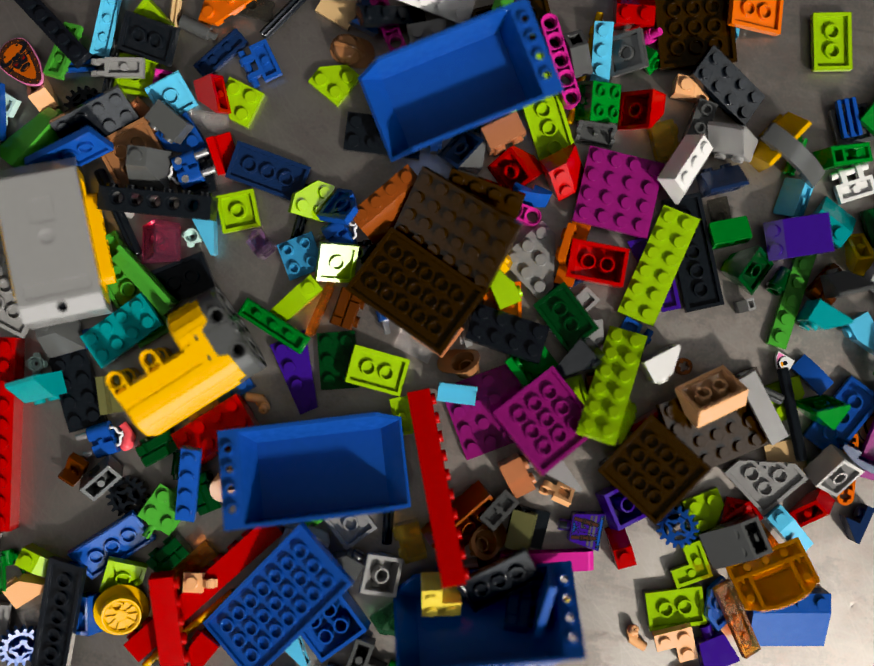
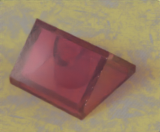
[142,218,181,264]

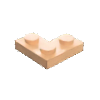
[652,622,698,663]

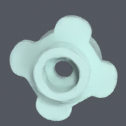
[181,225,203,248]
[25,352,48,375]

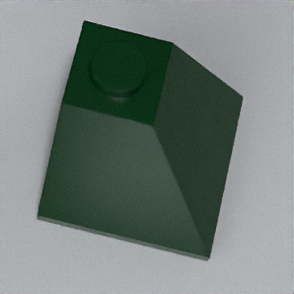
[720,245,774,295]

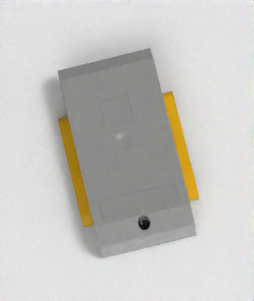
[0,157,117,330]

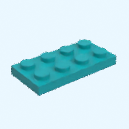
[80,293,165,368]

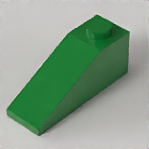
[812,142,873,170]

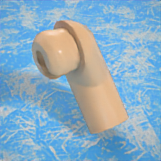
[245,392,270,414]
[626,624,647,651]

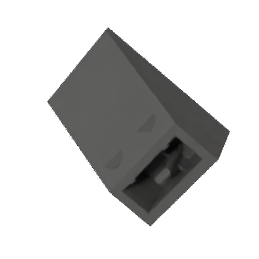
[698,512,773,570]

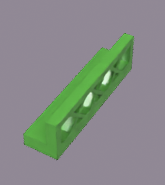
[111,244,179,316]

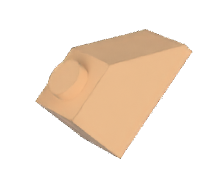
[26,74,59,112]
[670,74,709,103]
[2,573,45,609]

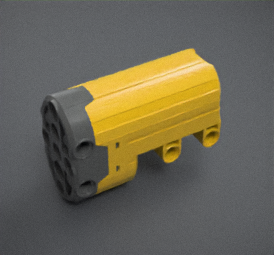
[105,286,267,437]

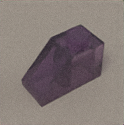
[246,229,278,260]

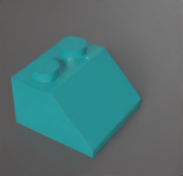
[811,196,857,249]
[795,299,854,331]
[4,370,67,405]

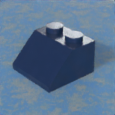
[696,163,749,198]

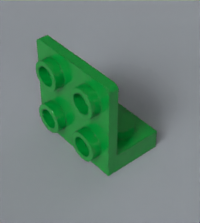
[574,81,621,123]
[505,346,558,388]

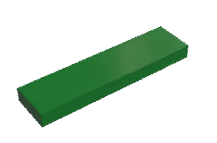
[237,297,311,354]

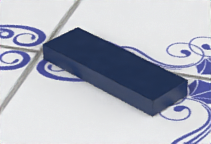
[193,28,249,77]

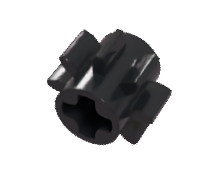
[357,240,376,264]

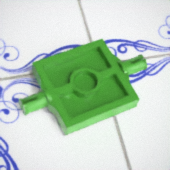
[137,482,181,539]

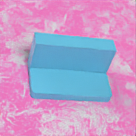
[773,177,814,218]
[437,381,478,406]

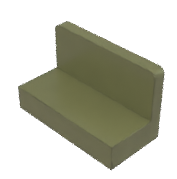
[95,374,125,415]
[505,509,538,551]

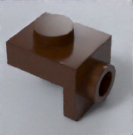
[58,452,89,487]

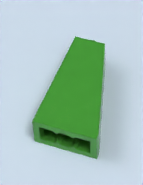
[0,106,63,168]

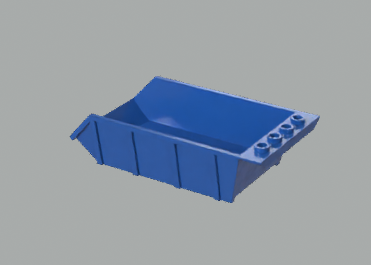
[358,0,564,162]
[217,412,411,531]
[393,561,586,666]

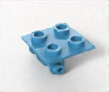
[277,231,319,281]

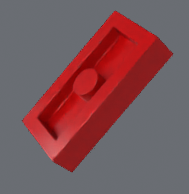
[205,132,235,176]

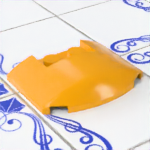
[725,537,820,612]

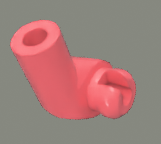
[118,421,136,451]

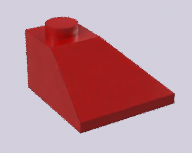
[617,89,666,131]
[488,145,544,188]

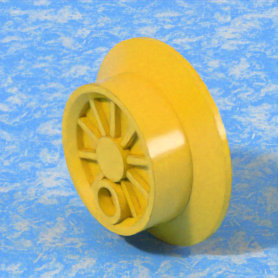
[93,584,149,635]

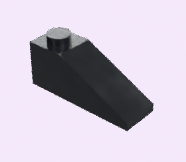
[555,338,605,378]

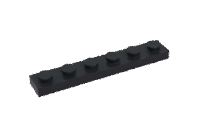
[14,0,92,68]

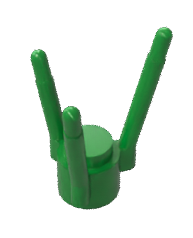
[0,549,27,595]

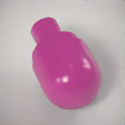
[643,27,663,46]

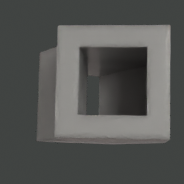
[733,297,757,314]

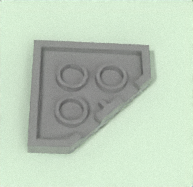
[508,220,556,301]
[723,459,809,516]

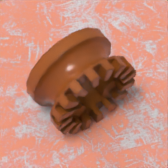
[674,358,693,375]

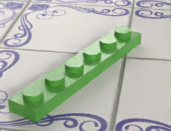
[765,254,817,349]

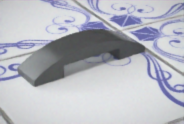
[760,123,825,188]

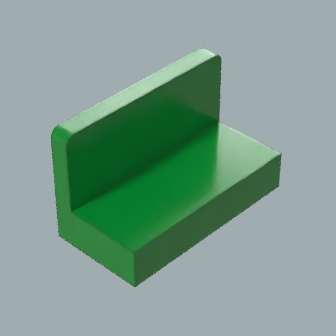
[708,216,753,250]

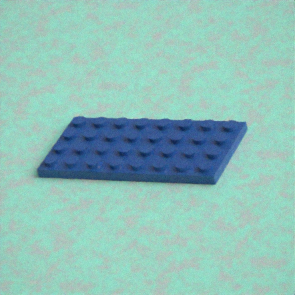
[202,522,355,666]

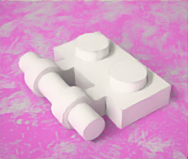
[829,162,874,205]

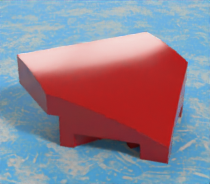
[720,496,764,524]

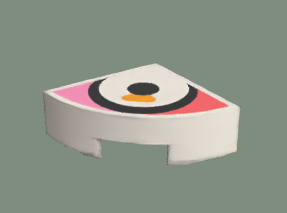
[774,351,795,370]

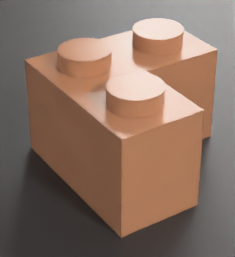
[479,111,527,157]
[497,453,537,499]

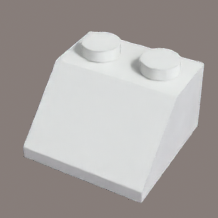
[639,344,681,385]

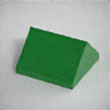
[795,394,851,430]

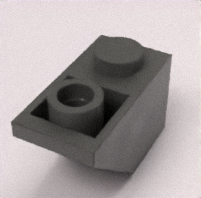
[563,30,593,78]

